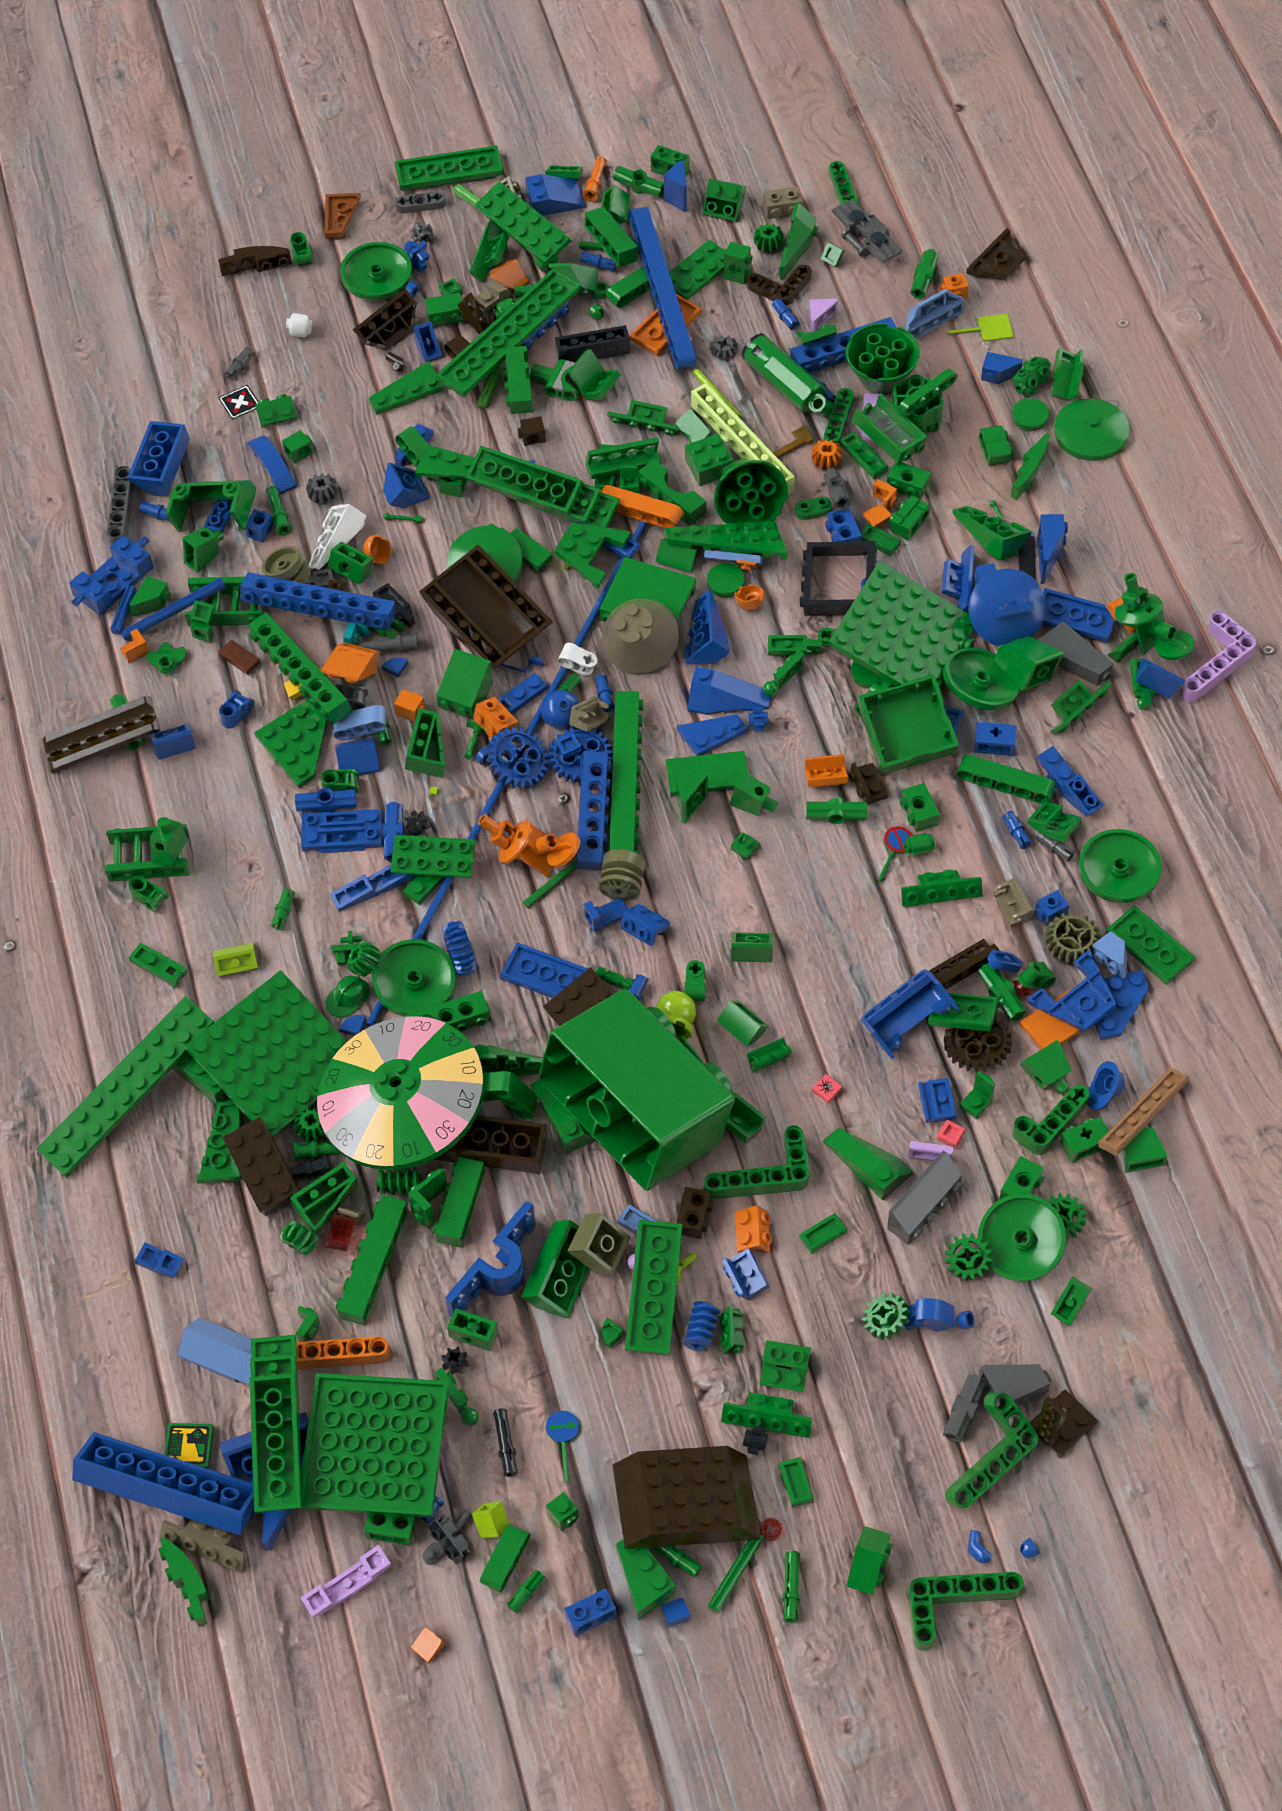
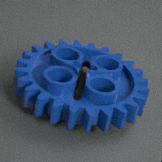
[486,726,550,789]
[549,726,613,785]

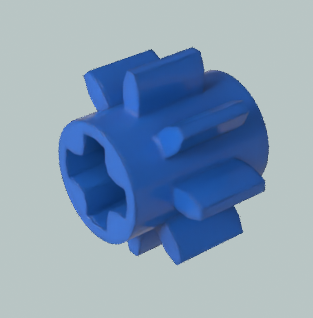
[748,707,769,732]

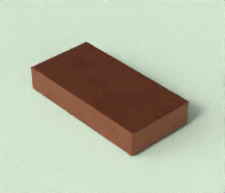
[218,639,260,675]

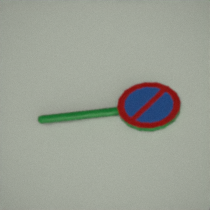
[878,826,913,882]

